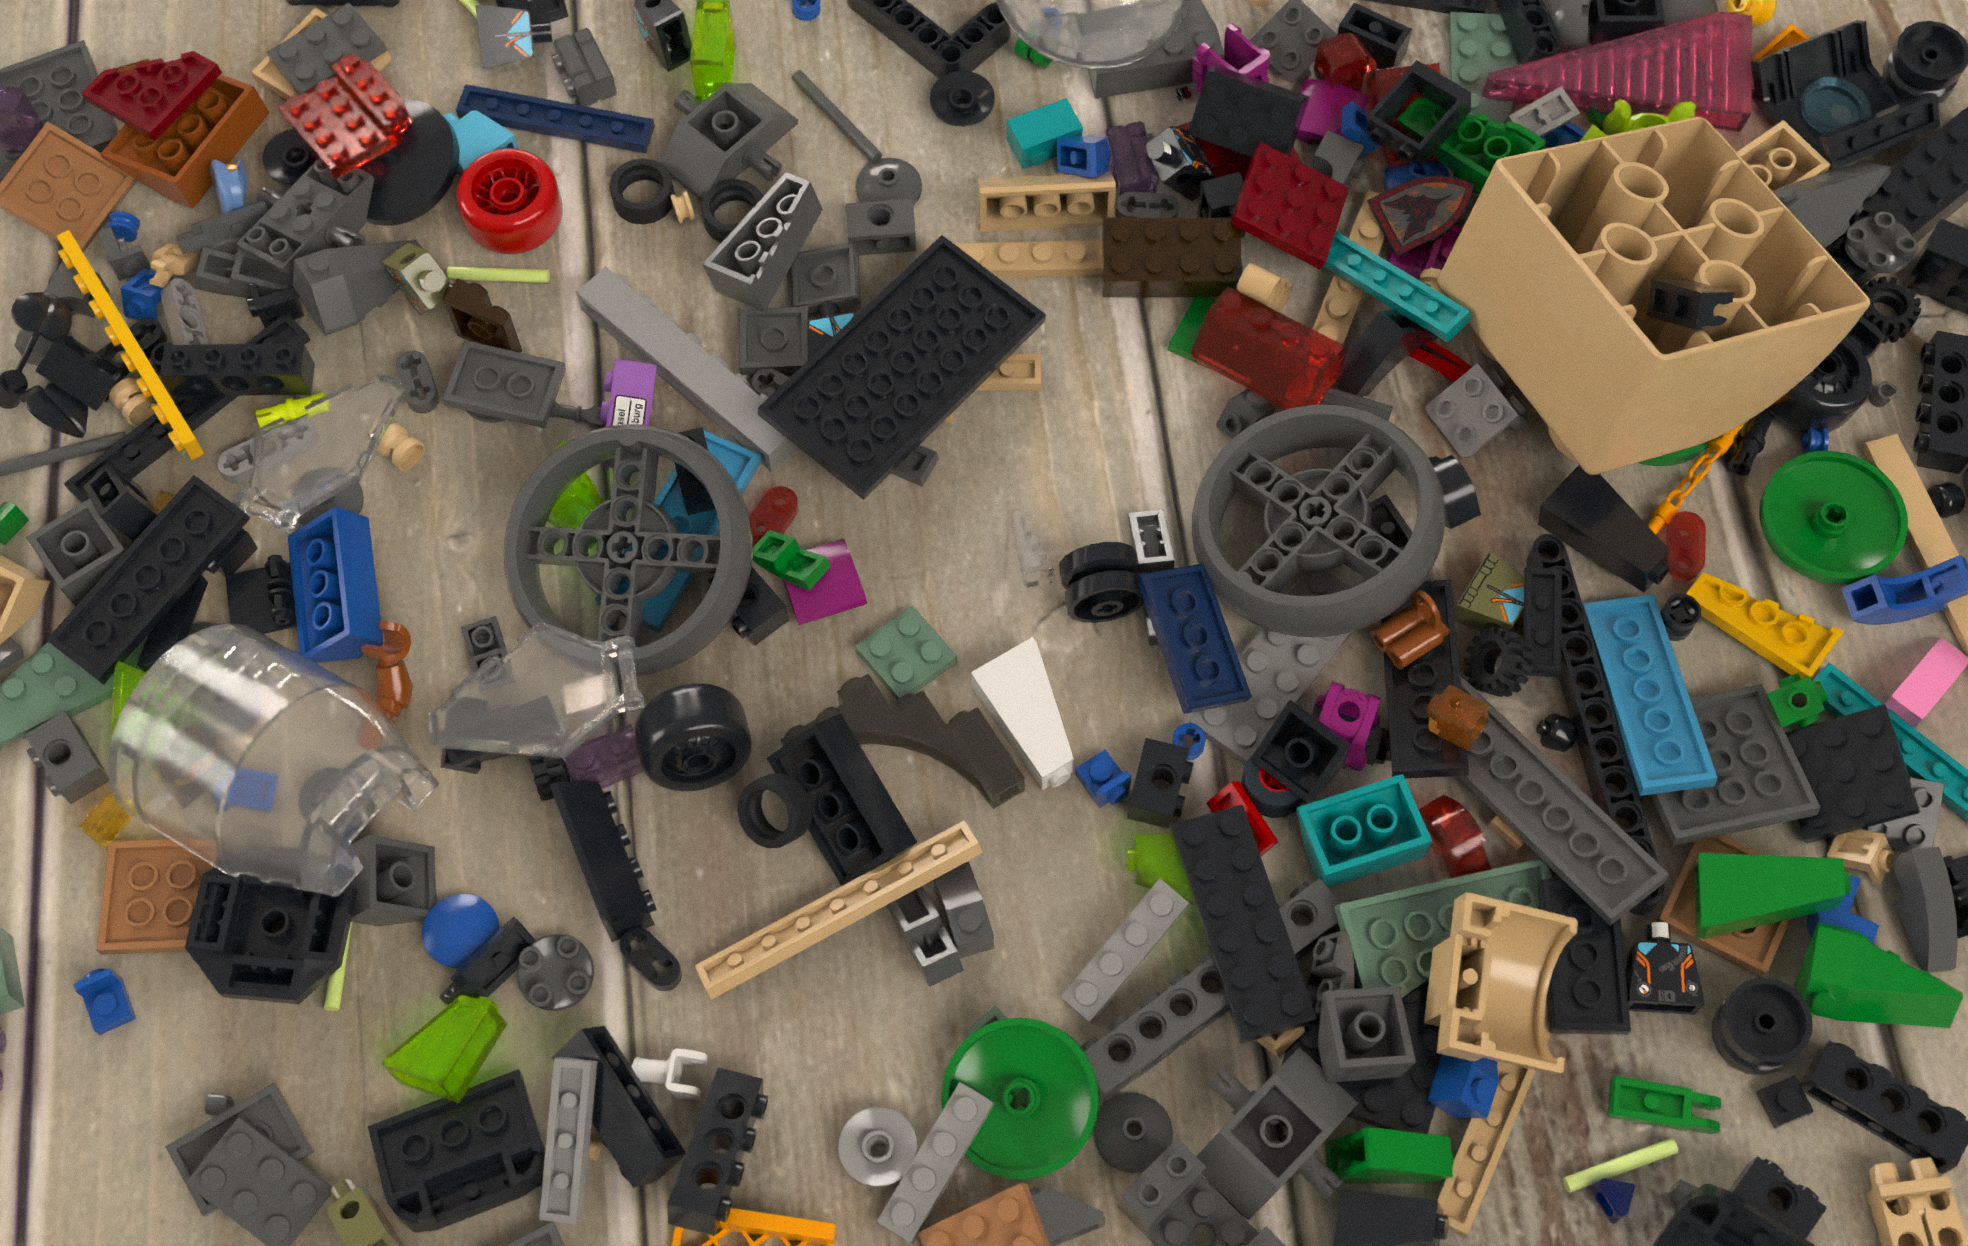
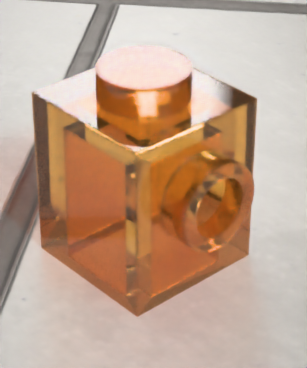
[1427,684,1489,751]

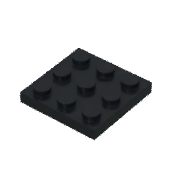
[1785,704,1921,844]

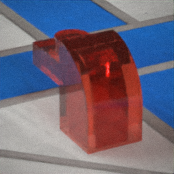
[1314,33,1377,92]
[1418,794,1492,879]

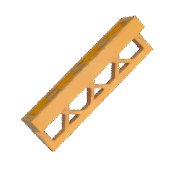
[672,1208,838,1246]

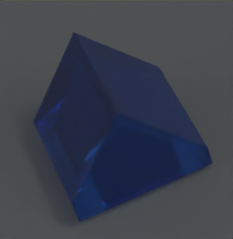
[1591,1178,1636,1224]

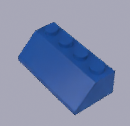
[287,506,384,664]

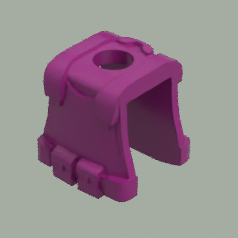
[1192,23,1270,93]
[1313,681,1381,771]

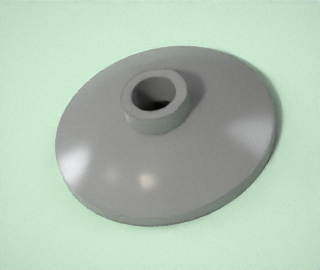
[838,1107,918,1187]

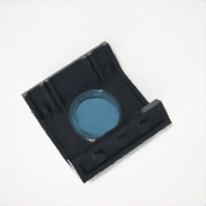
[1747,20,1940,170]

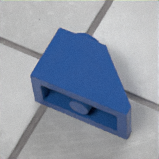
[1057,135,1111,178]

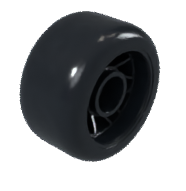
[1766,336,1872,433]
[635,683,752,792]

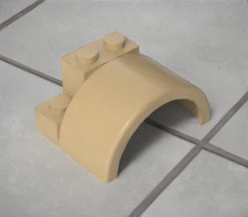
[1424,892,1578,1074]

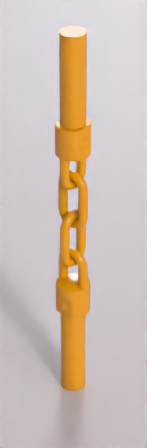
[1647,422,1746,535]

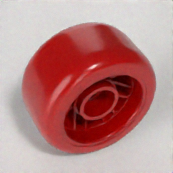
[457,148,563,254]

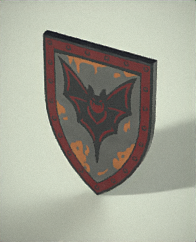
[1367,175,1474,258]

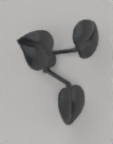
[0,292,88,438]

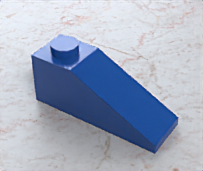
[1427,1054,1499,1118]

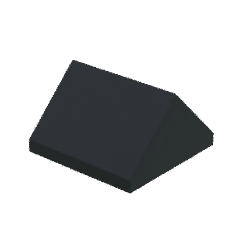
[1250,700,1352,804]

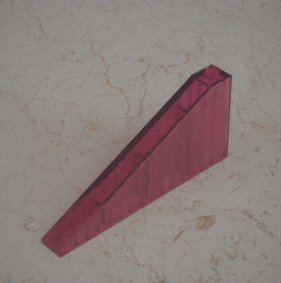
[1481,12,1752,132]

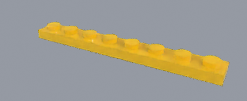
[57,230,205,460]

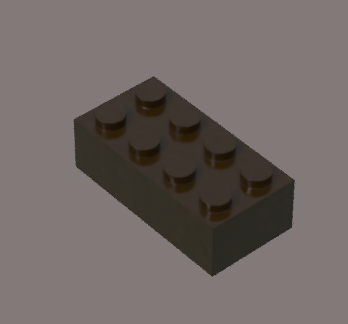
[1102,218,1242,297]

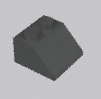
[344,835,436,926]
[1318,986,1416,1082]

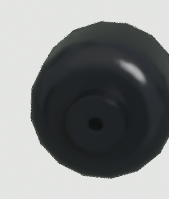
[1927,482,1965,518]
[1536,713,1577,752]

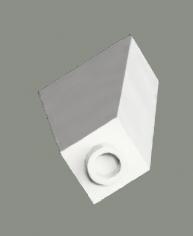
[971,637,1074,790]

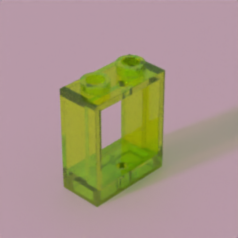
[690,0,736,102]

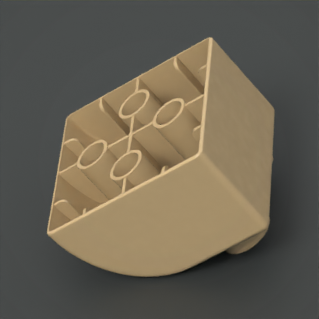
[1438,117,1870,475]

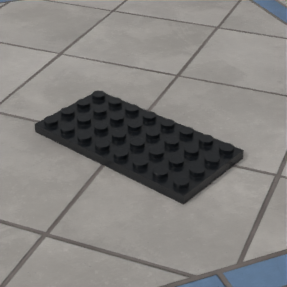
[758,235,1046,500]

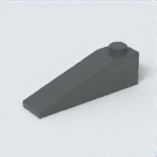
[1774,161,1891,248]
[293,240,423,336]

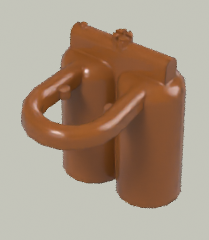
[1371,590,1450,669]

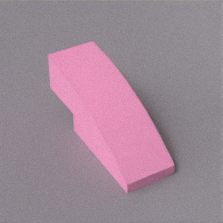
[1885,637,1968,728]

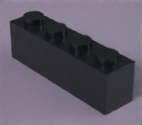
[552,1026,686,1188]

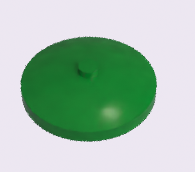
[1759,451,1908,585]
[941,1017,1100,1179]

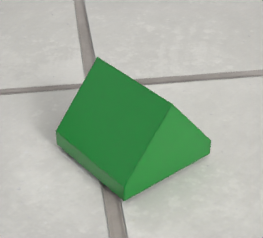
[0,501,29,546]

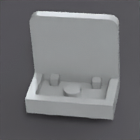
[1426,363,1530,458]

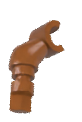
[360,620,413,751]

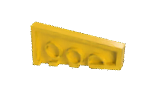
[1686,572,1844,679]

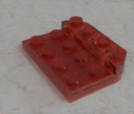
[278,54,413,179]

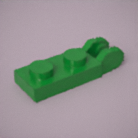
[1607,1076,1722,1134]

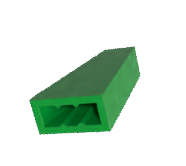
[1694,853,1851,939]

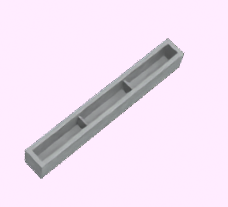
[576,266,798,472]

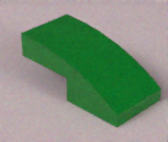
[752,530,831,591]

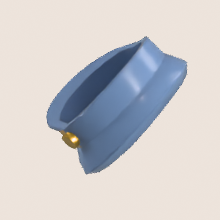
[209,159,247,213]

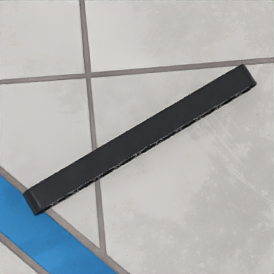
[1526,534,1665,915]

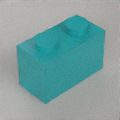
[1006,98,1083,169]

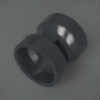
[1660,593,1701,641]

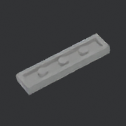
[1060,878,1191,1023]
[539,1057,598,1225]
[877,1082,995,1243]

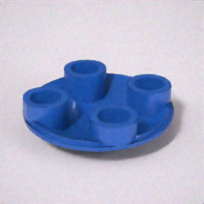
[422,894,499,968]

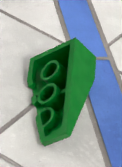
[1397,97,1546,194]
[1794,922,1963,1028]

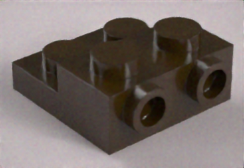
[443,278,522,353]

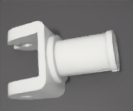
[632,1048,708,1100]

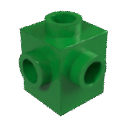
[1766,672,1829,729]

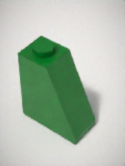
[1326,1127,1454,1184]

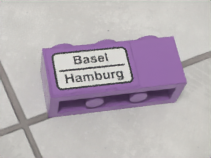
[599,358,657,472]

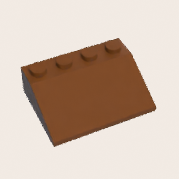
[100,75,270,209]

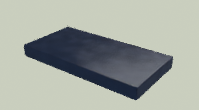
[1136,564,1252,714]

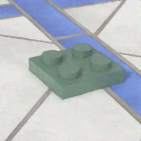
[855,605,957,704]

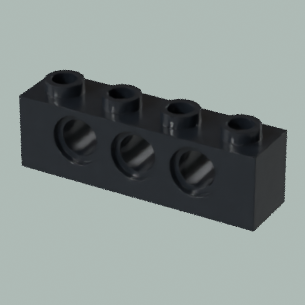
[1913,331,1968,474]
[160,343,315,396]
[1800,1041,1968,1175]
[667,1067,768,1236]

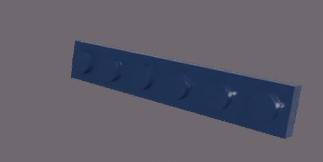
[456,84,655,153]

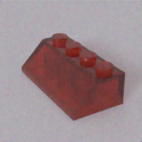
[1190,287,1345,409]

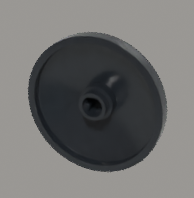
[335,99,460,226]

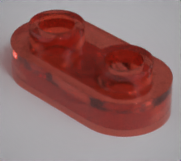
[749,486,799,547]
[1666,511,1706,581]

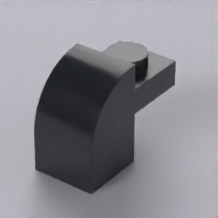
[1428,455,1481,529]

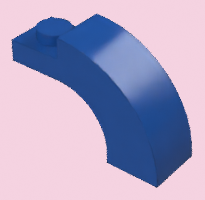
[1841,555,1968,625]

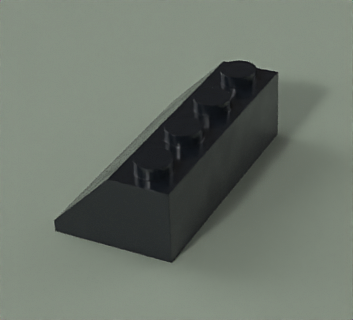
[766,713,917,886]
[550,781,657,942]

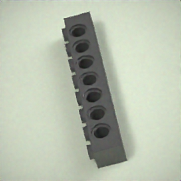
[1081,878,1341,1103]

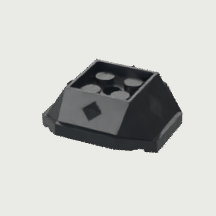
[185,846,357,1004]

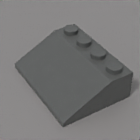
[1075,0,1225,99]

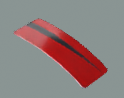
[1408,341,1472,383]

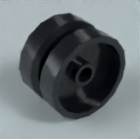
[1882,21,1968,104]
[1059,542,1144,623]
[1712,977,1813,1076]

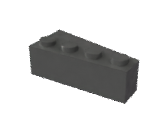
[702,172,823,312]

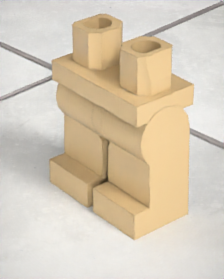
[1865,1157,1968,1246]

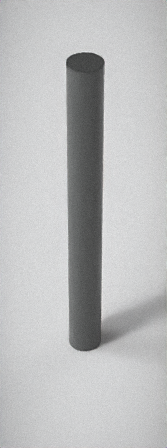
[792,70,882,162]
[0,431,126,477]

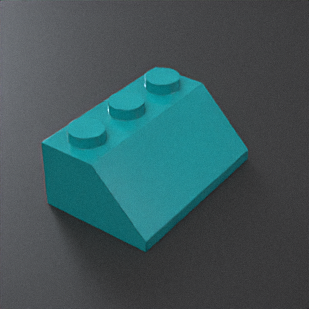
[1296,774,1432,888]

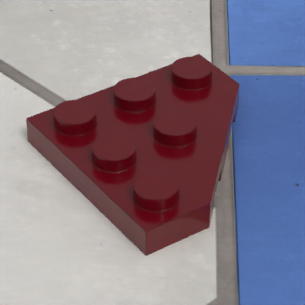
[81,51,222,141]

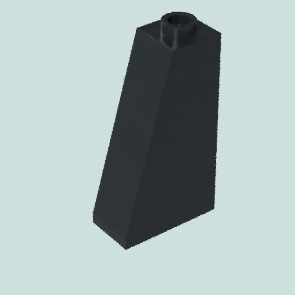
[1538,465,1670,593]

